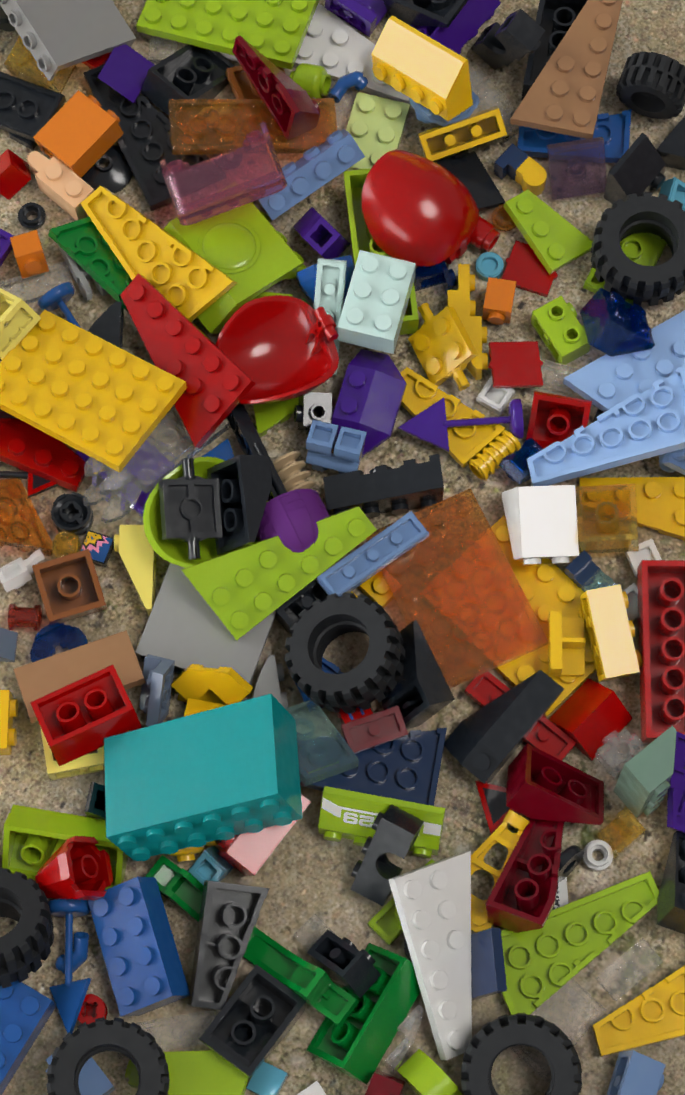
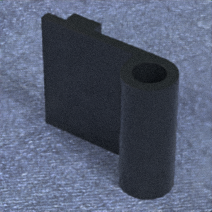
[433,149,505,212]

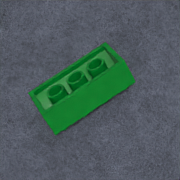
[307,943,420,1085]

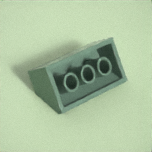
[613,726,676,818]

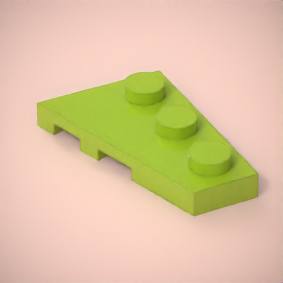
[503,189,593,275]

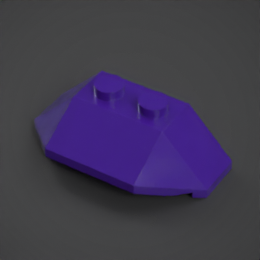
[332,349,407,458]

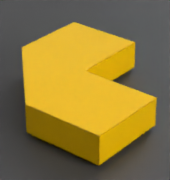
[171,664,253,705]

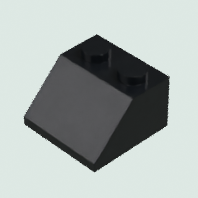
[604,133,666,204]

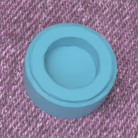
[475,252,504,282]

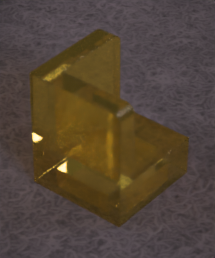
[597,807,646,858]

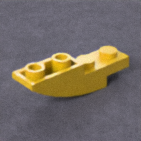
[447,264,488,380]

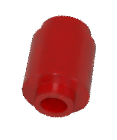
[470,216,500,252]

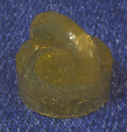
[52,531,81,558]

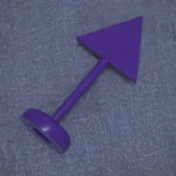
[398,398,524,452]

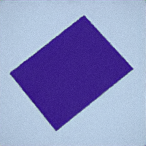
[97,44,155,103]

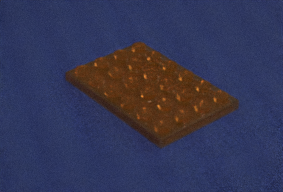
[365,488,548,689]

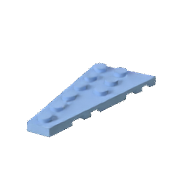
[563,310,685,412]
[527,365,685,486]

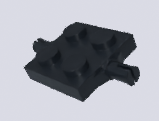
[159,458,222,560]

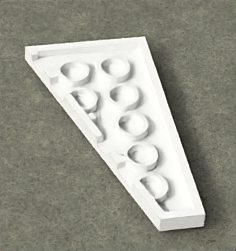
[293,3,414,109]
[388,851,472,1060]

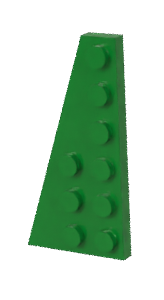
[48,217,132,313]

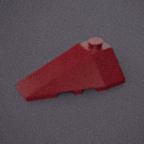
[232,36,320,140]
[485,818,564,933]

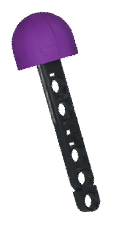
[226,403,329,553]

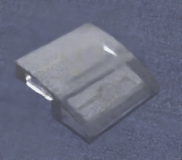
[385,1005,424,1075]

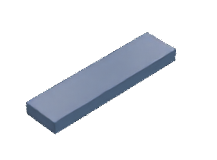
[317,511,429,597]

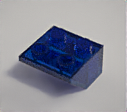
[580,287,655,357]

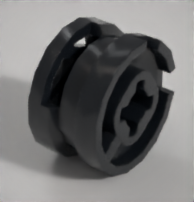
[51,492,94,538]

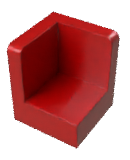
[0,149,31,199]

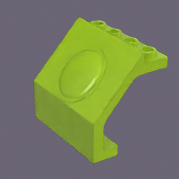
[164,182,307,334]

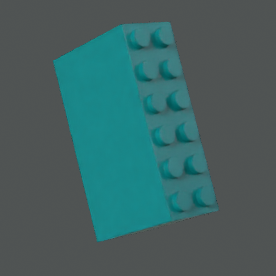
[104,694,303,861]

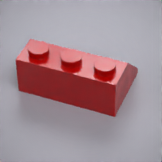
[30,665,142,766]

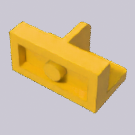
[548,611,586,677]

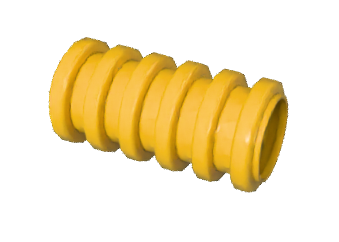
[468,430,521,481]

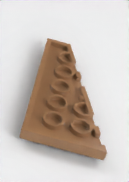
[510,0,623,140]

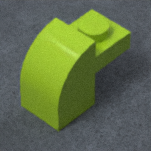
[397,1049,462,1095]

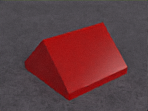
[525,391,592,449]
[548,678,633,761]

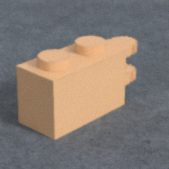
[26,150,95,221]

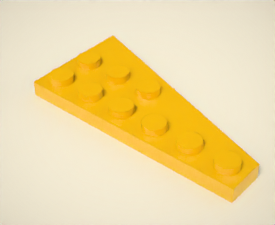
[80,186,237,322]
[579,477,685,541]
[592,965,685,1057]

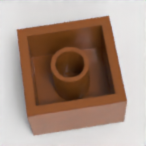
[32,549,107,626]

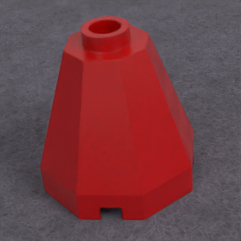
[35,836,113,900]

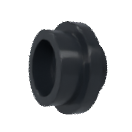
[18,202,46,230]

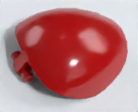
[361,149,479,266]
[216,295,339,404]

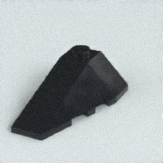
[444,670,564,784]

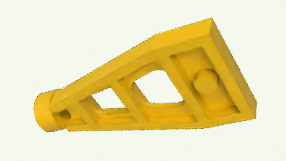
[471,810,530,933]

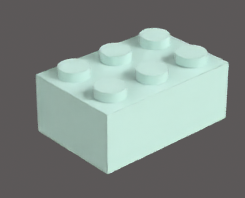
[337,250,416,354]

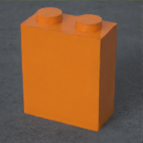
[33,90,124,178]

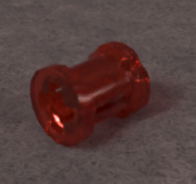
[8,604,42,631]

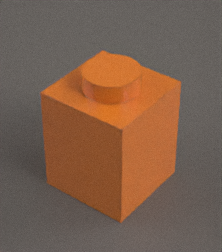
[10,230,49,279]
[482,277,516,325]

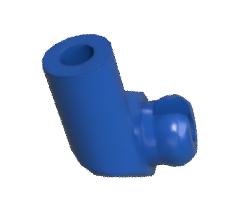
[328,71,368,103]
[55,932,89,974]

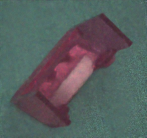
[160,122,287,225]

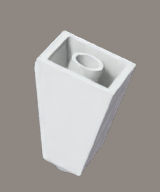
[502,485,579,565]

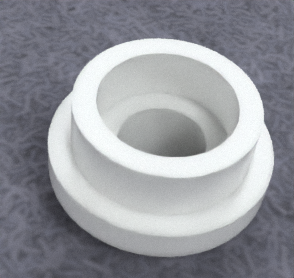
[583,840,613,871]

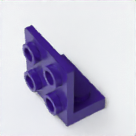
[324,0,387,37]

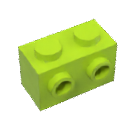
[531,296,592,368]

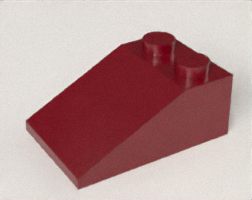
[506,743,604,825]

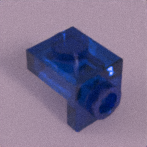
[414,261,457,295]
[499,438,543,485]

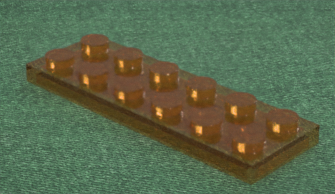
[168,98,337,155]

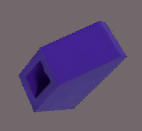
[293,207,351,259]

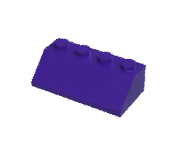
[410,0,501,54]

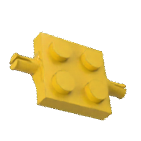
[408,303,478,391]

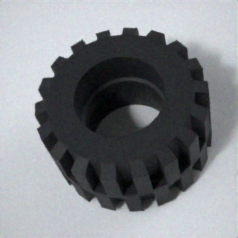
[616,52,685,119]

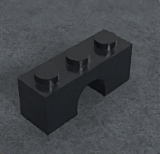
[471,9,545,70]
[350,804,424,907]

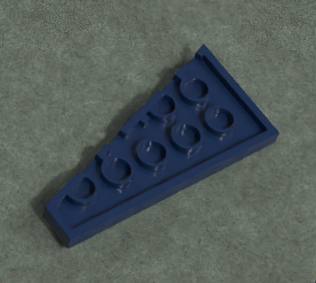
[297,728,447,806]

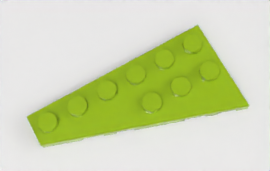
[181,506,377,640]
[501,871,659,1015]

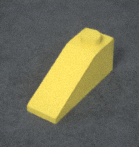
[114,525,157,616]

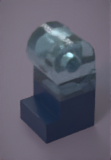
[564,550,617,592]

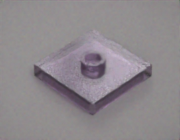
[547,137,607,200]

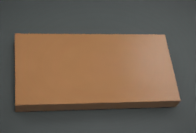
[13,630,145,723]

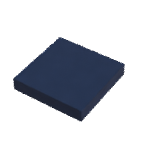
[471,928,507,1000]

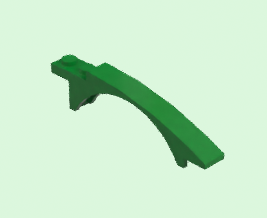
[145,855,359,1027]

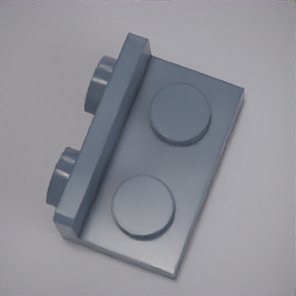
[139,654,175,726]

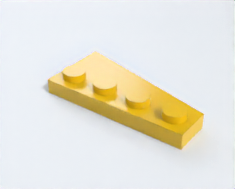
[400,367,506,468]

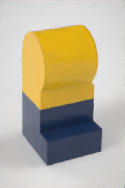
[494,143,547,196]

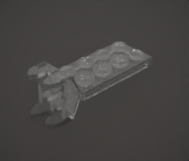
[83,405,229,523]

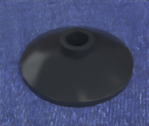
[81,145,133,194]

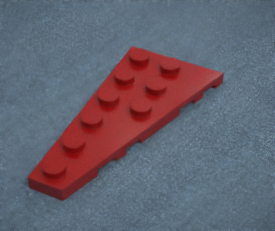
[120,273,256,449]
[0,418,89,493]

